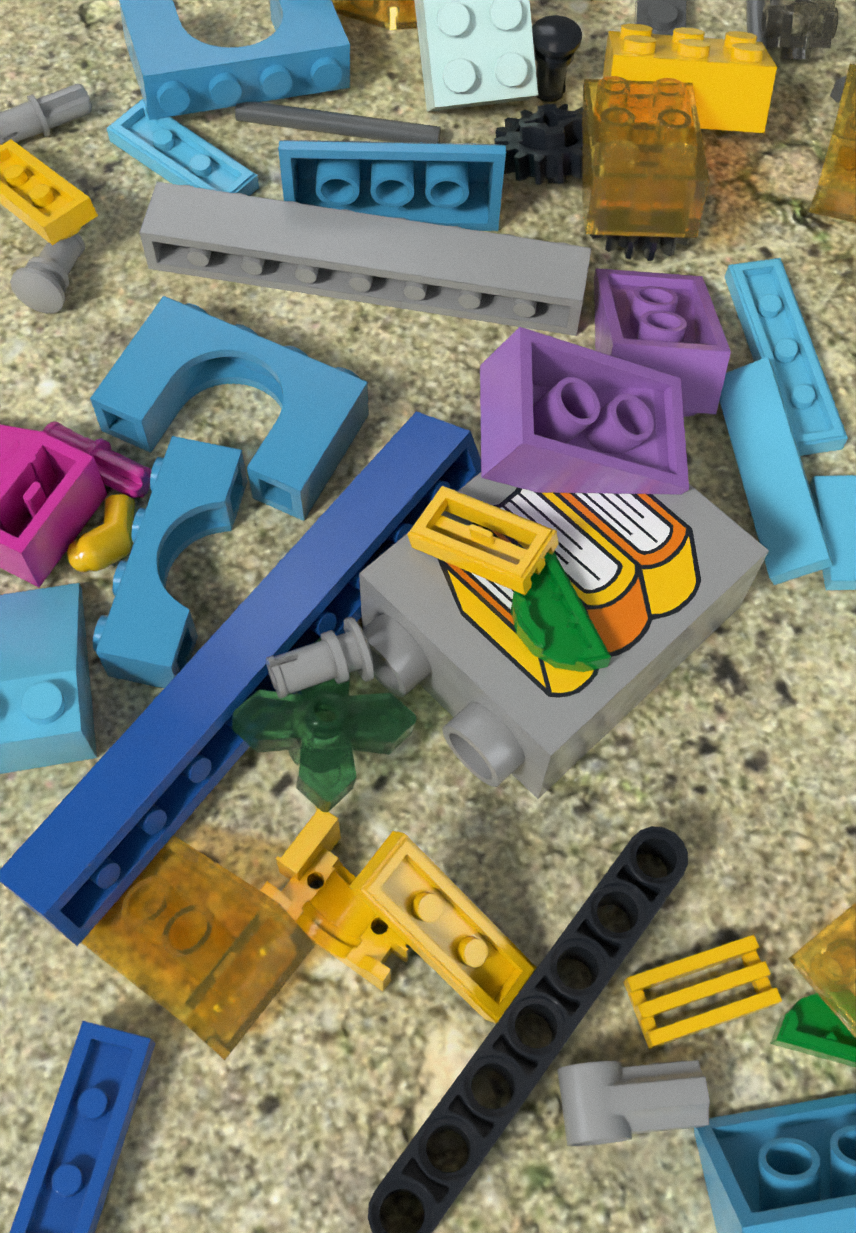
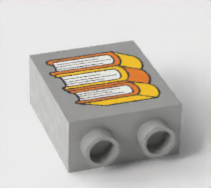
[359,472,769,799]

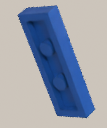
[10,1021,156,1233]

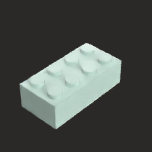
[414,0,538,112]

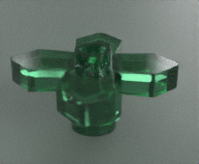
[232,638,417,812]

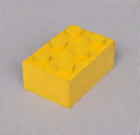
[600,24,777,133]

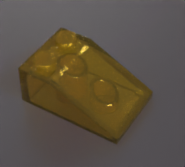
[81,835,316,1060]

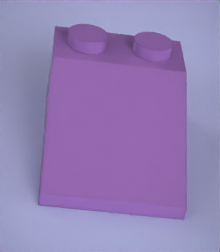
[594,268,731,417]
[480,327,689,495]

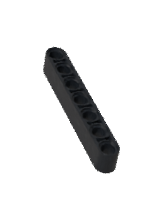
[368,826,688,1233]

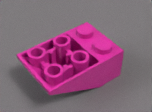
[0,425,108,588]

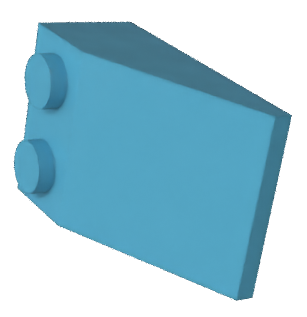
[0,583,97,774]

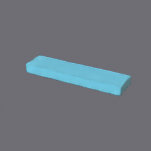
[724,258,848,456]
[719,357,833,585]

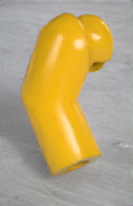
[67,494,135,573]

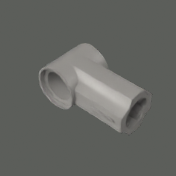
[557,1060,710,1146]

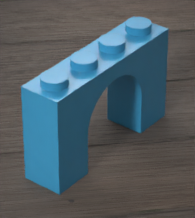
[119,0,350,120]
[90,296,369,521]

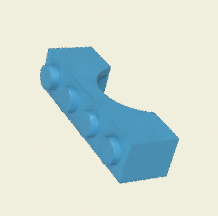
[93,436,248,688]

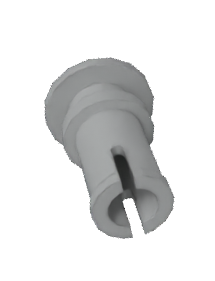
[10,234,85,314]
[266,617,374,699]

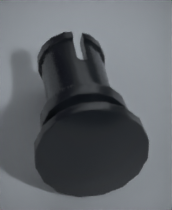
[532,15,582,102]

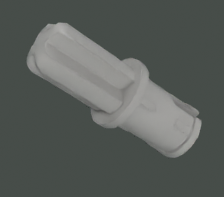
[0,83,92,145]

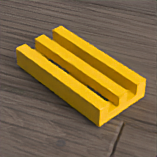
[407,486,559,595]
[623,935,782,1050]

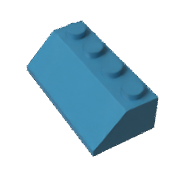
[278,140,506,231]
[694,1093,856,1233]

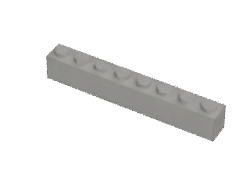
[139,182,592,336]

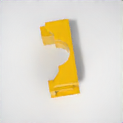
[259,804,409,991]

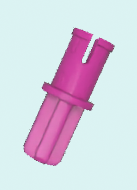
[42,421,152,498]

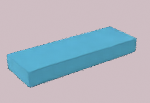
[107,99,259,196]

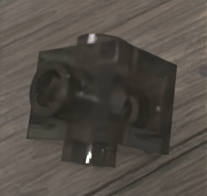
[760,0,838,60]

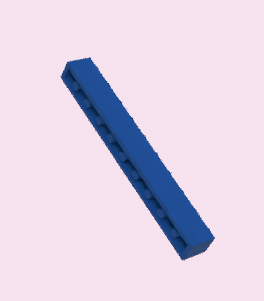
[0,411,481,946]

